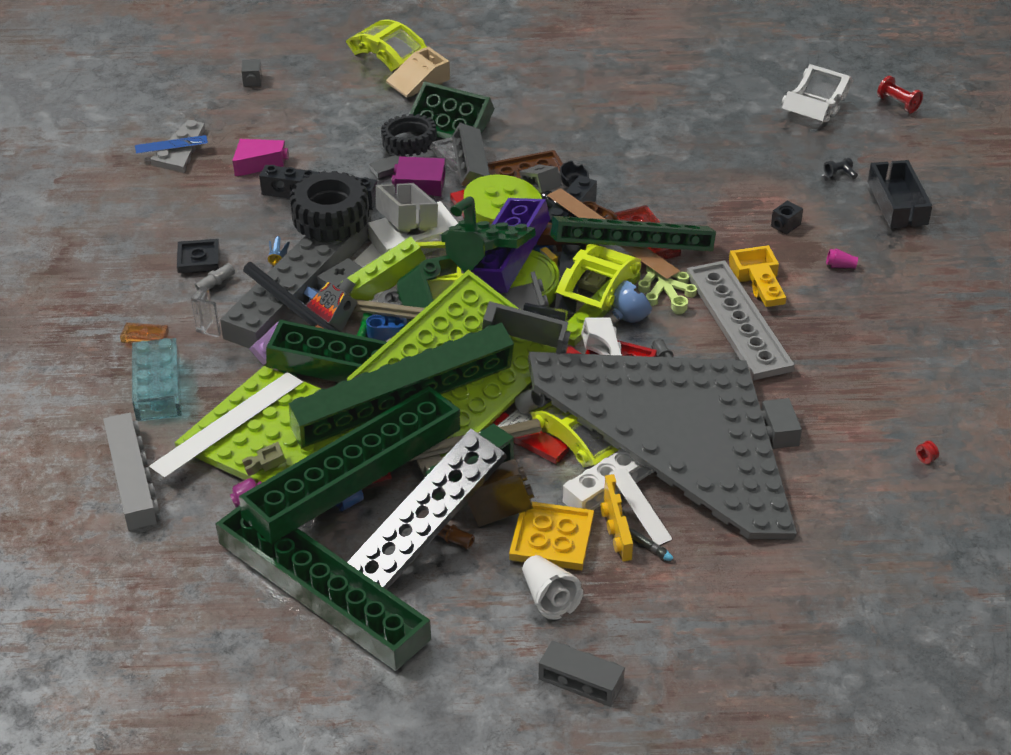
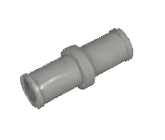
[194,263,235,295]

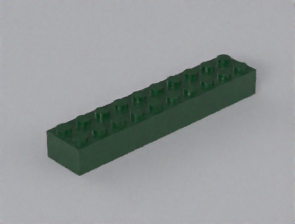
[289,323,514,449]
[239,386,460,544]
[215,505,431,671]

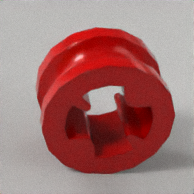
[916,440,939,464]

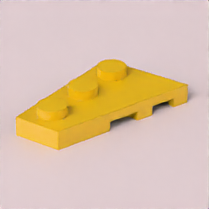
[600,474,633,562]

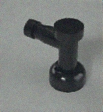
[823,158,858,180]

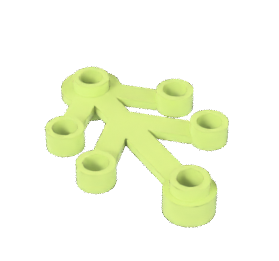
[638,265,697,315]

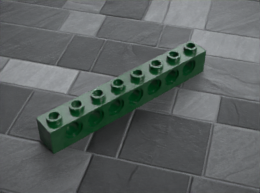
[550,216,716,251]

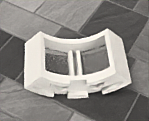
[781,64,854,122]

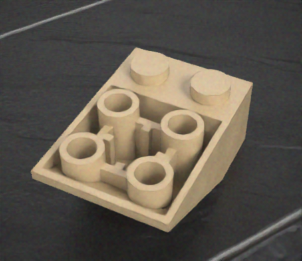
[386,47,450,98]

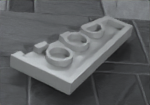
[150,120,205,173]

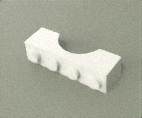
[581,318,621,355]

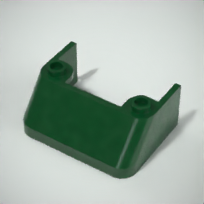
[396,255,457,324]

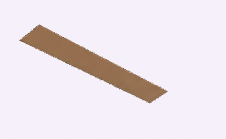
[547,188,680,279]

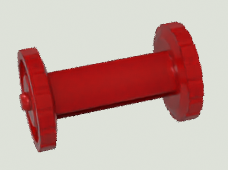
[877,76,923,114]

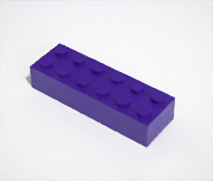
[471,198,550,293]

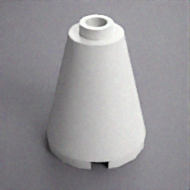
[522,555,583,620]

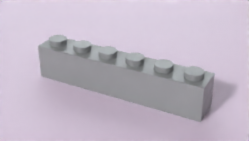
[103,412,159,531]

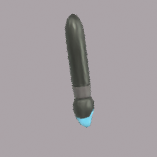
[629,528,673,561]

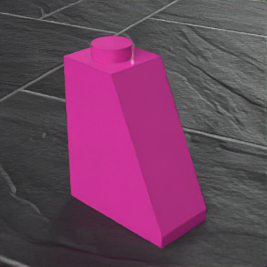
[232,139,289,176]

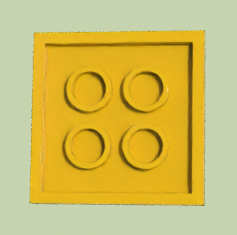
[509,501,594,570]

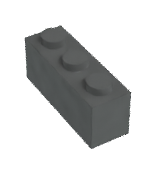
[538,640,625,707]

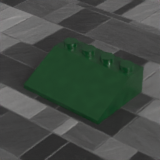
[408,81,495,142]

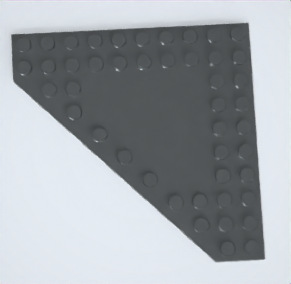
[528,352,797,540]

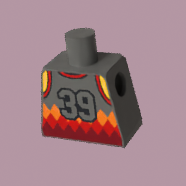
[306,277,357,331]

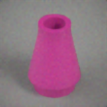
[826,248,858,269]

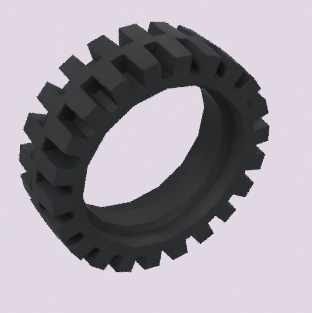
[381,114,437,157]

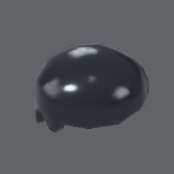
[560,161,589,188]

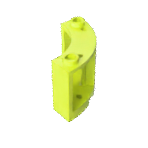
[556,244,641,311]

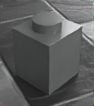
[241,59,262,87]

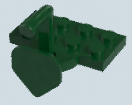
[441,196,536,273]

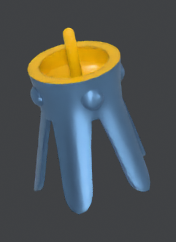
[268,236,290,266]

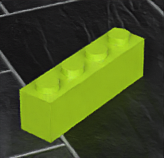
[341,237,426,301]

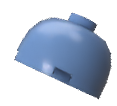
[612,280,652,323]

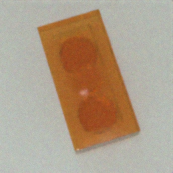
[120,322,169,346]

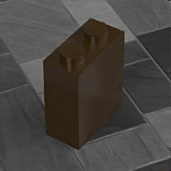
[460,459,535,527]

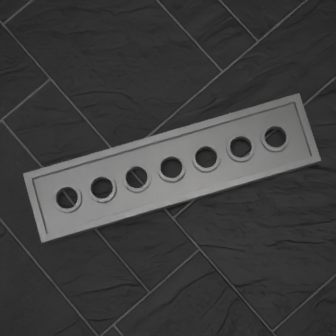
[687,260,795,380]

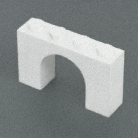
[368,201,458,255]

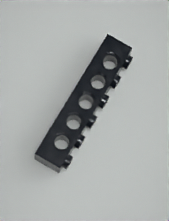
[259,165,377,210]

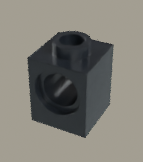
[771,200,803,235]

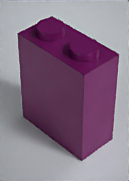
[392,156,446,197]

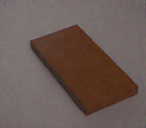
[488,150,563,179]

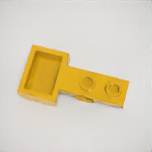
[729,245,786,307]

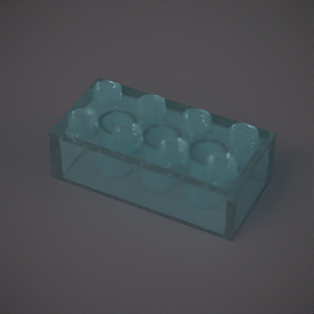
[132,338,182,421]

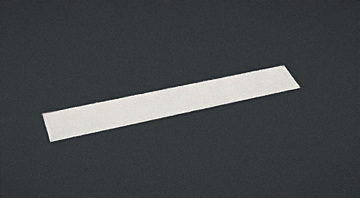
[149,372,304,477]

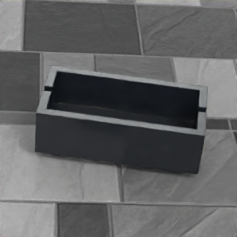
[868,160,932,228]

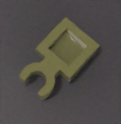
[242,442,287,476]

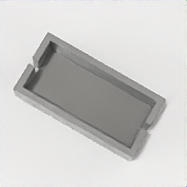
[375,183,438,232]

